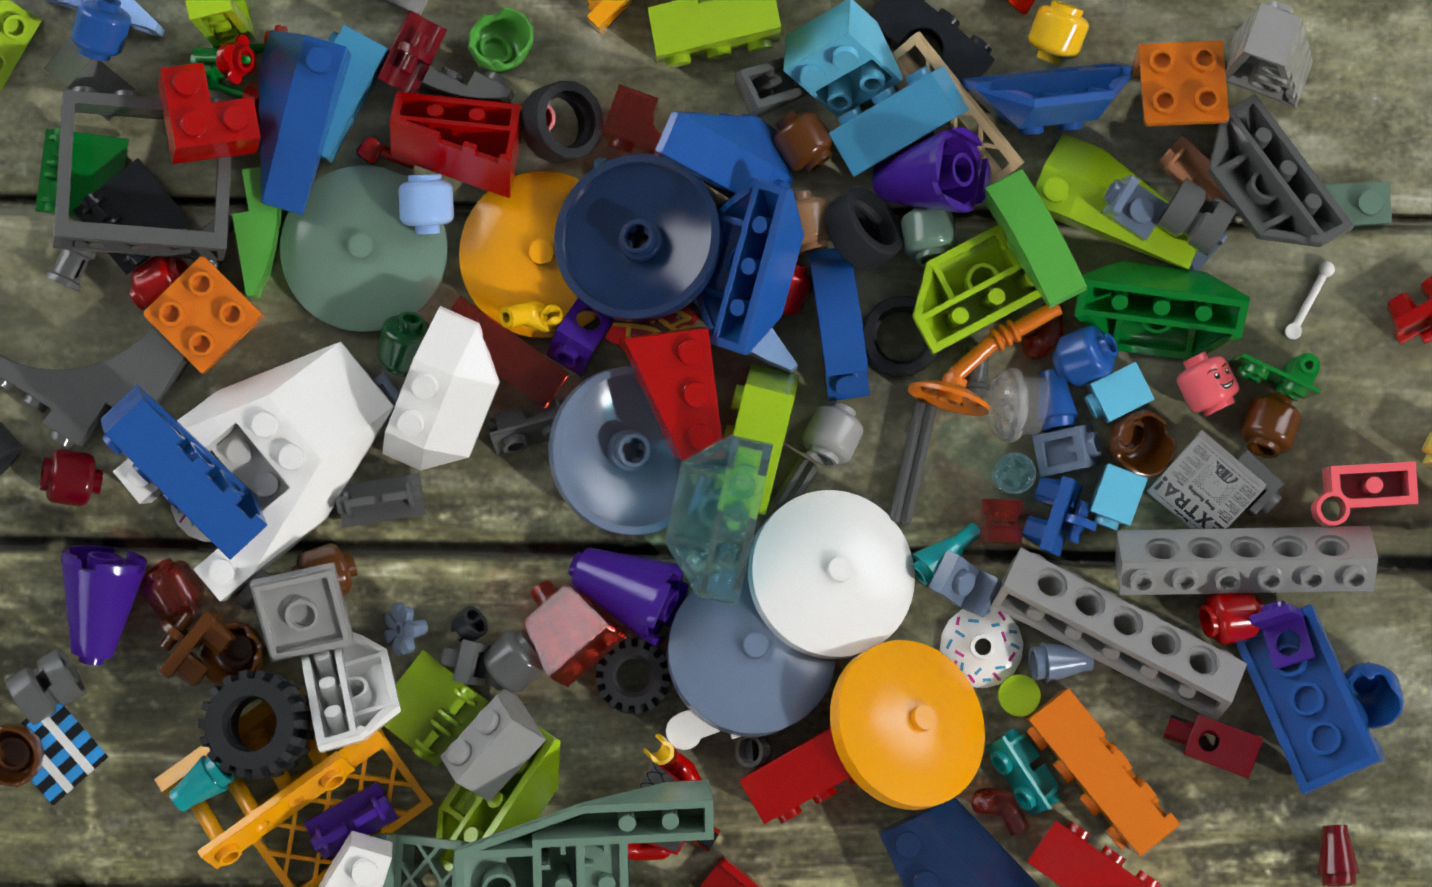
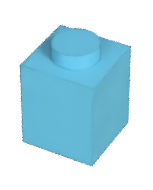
[1084,362,1155,424]
[1089,463,1148,531]

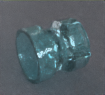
[991,452,1036,496]

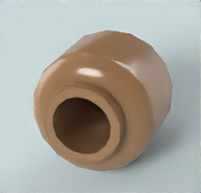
[794,190,830,255]

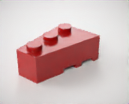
[739,725,856,825]

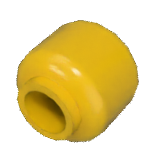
[1028,0,1089,65]

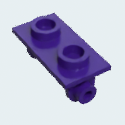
[304,781,399,860]

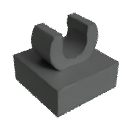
[440,639,491,687]

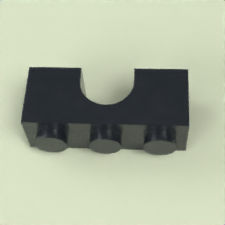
[869,0,995,84]

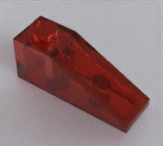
[450,296,569,408]

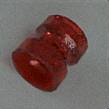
[980,499,1023,543]

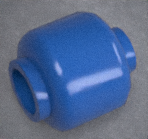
[71,0,131,61]
[1053,325,1118,387]

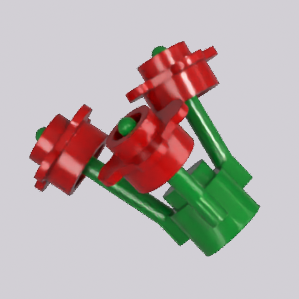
[189,25,289,125]

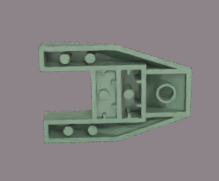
[454,780,714,887]

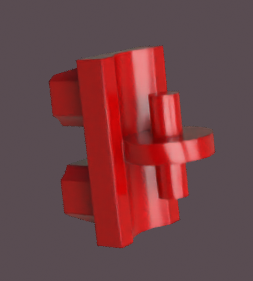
[1387,276,1432,345]

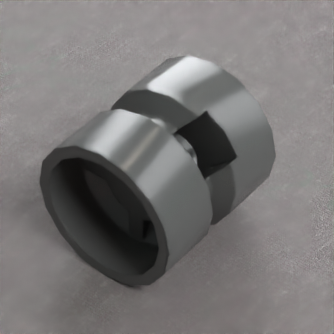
[1157,178,1237,256]
[6,648,87,725]

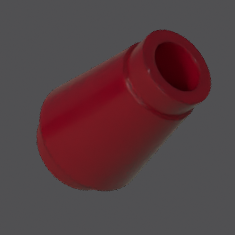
[1317,825,1360,887]

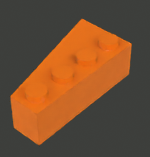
[1025,687,1181,856]

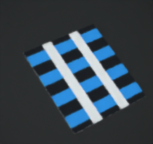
[20,703,109,806]

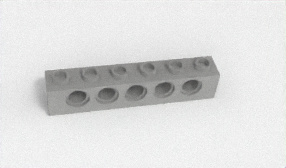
[1115,526,1378,595]
[991,548,1247,721]

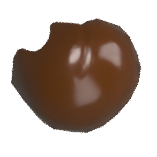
[1109,409,1177,478]
[200,621,266,686]
[0,723,45,787]

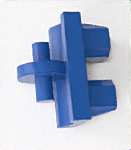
[1022,476,1097,557]

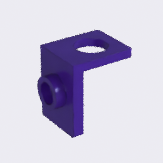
[546,298,614,376]
[1249,600,1315,669]

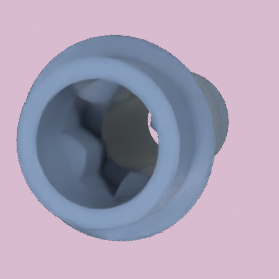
[1029,642,1094,684]

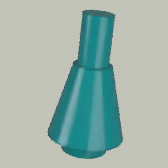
[911,522,982,585]

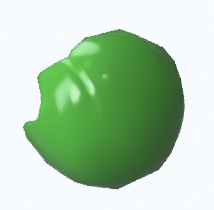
[468,7,533,73]

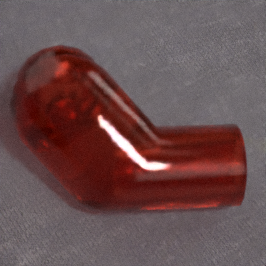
[971,787,1030,836]

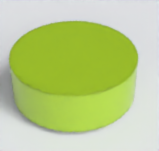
[997,674,1041,717]

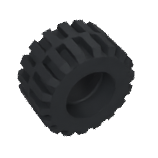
[198,670,315,779]

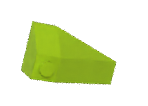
[1035,134,1197,271]

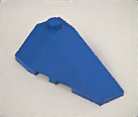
[258,30,352,215]
[655,111,794,199]

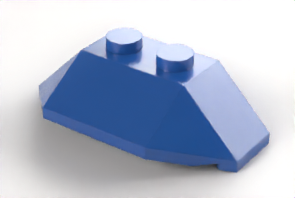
[962,62,1134,135]
[697,178,804,355]

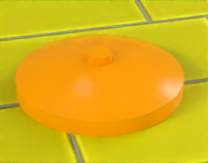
[459,171,598,339]
[830,640,985,810]

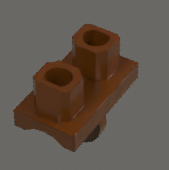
[159,609,236,686]

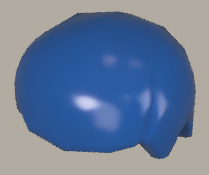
[1344,662,1404,729]

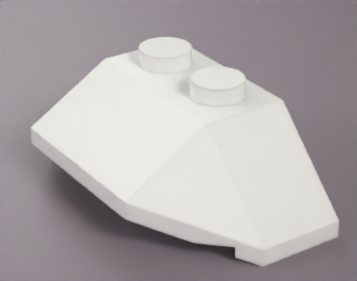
[382,306,500,471]
[301,632,401,753]

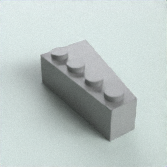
[1225,1,1313,108]

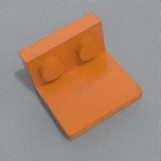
[1133,40,1229,126]
[143,256,266,374]

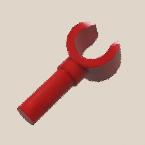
[356,137,415,169]

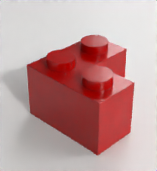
[158,63,261,164]

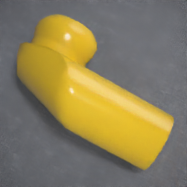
[499,301,564,333]

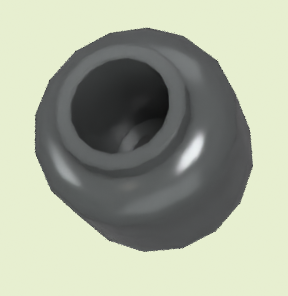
[483,630,546,692]

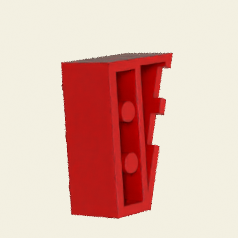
[390,91,522,198]
[617,327,724,461]
[1027,820,1161,887]

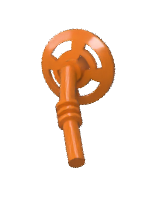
[908,304,1063,416]

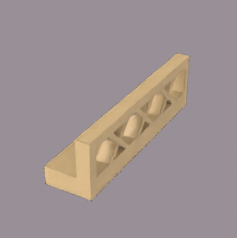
[892,31,1025,185]

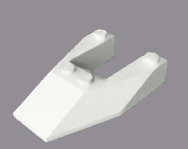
[113,342,395,602]

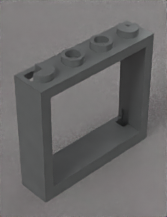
[53,86,231,261]

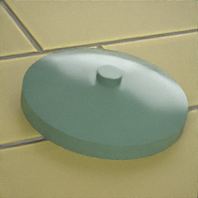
[280,165,448,333]

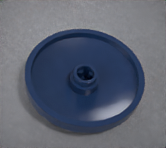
[554,154,723,322]

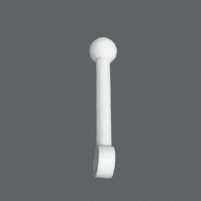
[1284,261,1335,340]

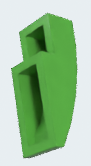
[232,166,283,300]
[985,169,1087,309]

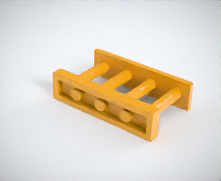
[154,680,356,869]

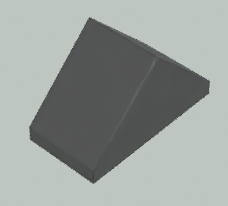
[44,37,135,121]
[735,57,809,117]

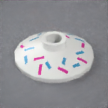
[940,606,1023,688]

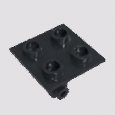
[73,158,192,275]

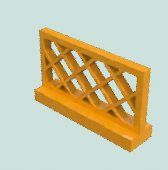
[235,728,434,887]

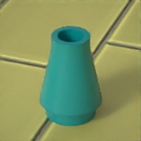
[169,755,234,812]

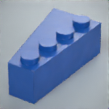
[100,384,268,560]

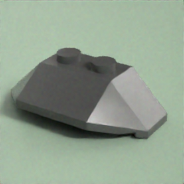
[1208,94,1354,247]

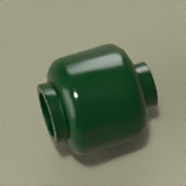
[377,312,430,377]

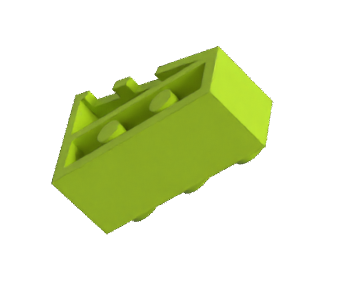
[648,0,781,68]
[712,364,800,515]

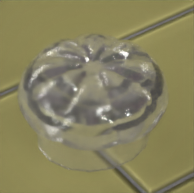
[987,367,1049,443]

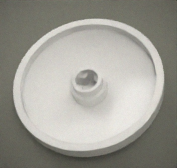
[748,490,915,659]

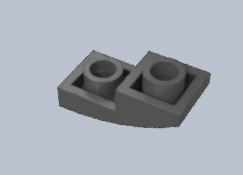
[422,66,515,103]

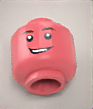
[1176,351,1239,417]

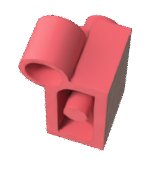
[1311,461,1419,527]

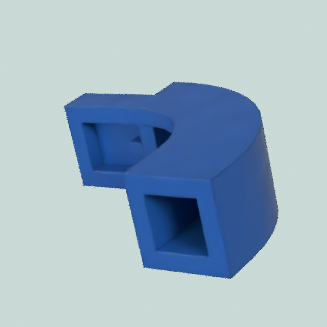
[807,248,870,402]

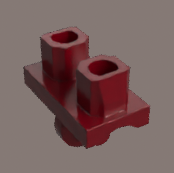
[375,10,447,93]

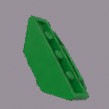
[1074,261,1250,360]

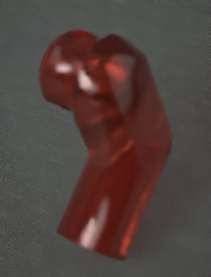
[1022,303,1064,360]

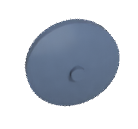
[548,366,714,535]
[667,568,836,737]

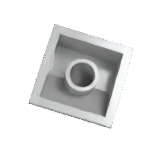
[440,690,546,801]

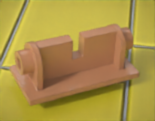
[1156,134,1232,206]

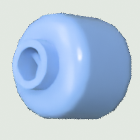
[398,174,454,234]

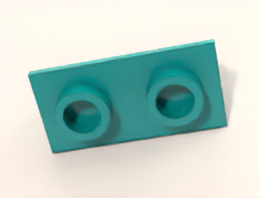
[985,727,1062,817]

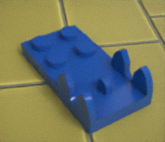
[1235,604,1385,795]

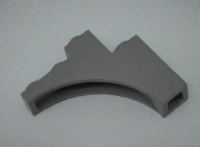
[0,326,190,449]

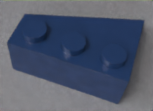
[877,797,1040,887]

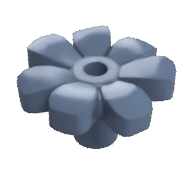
[383,602,428,656]

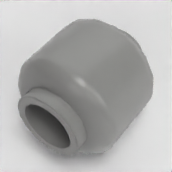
[802,402,864,468]

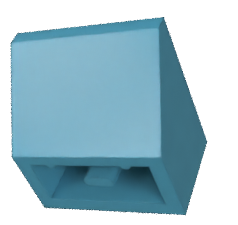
[783,0,902,117]

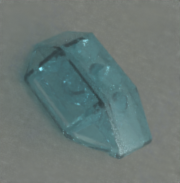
[665,435,773,605]

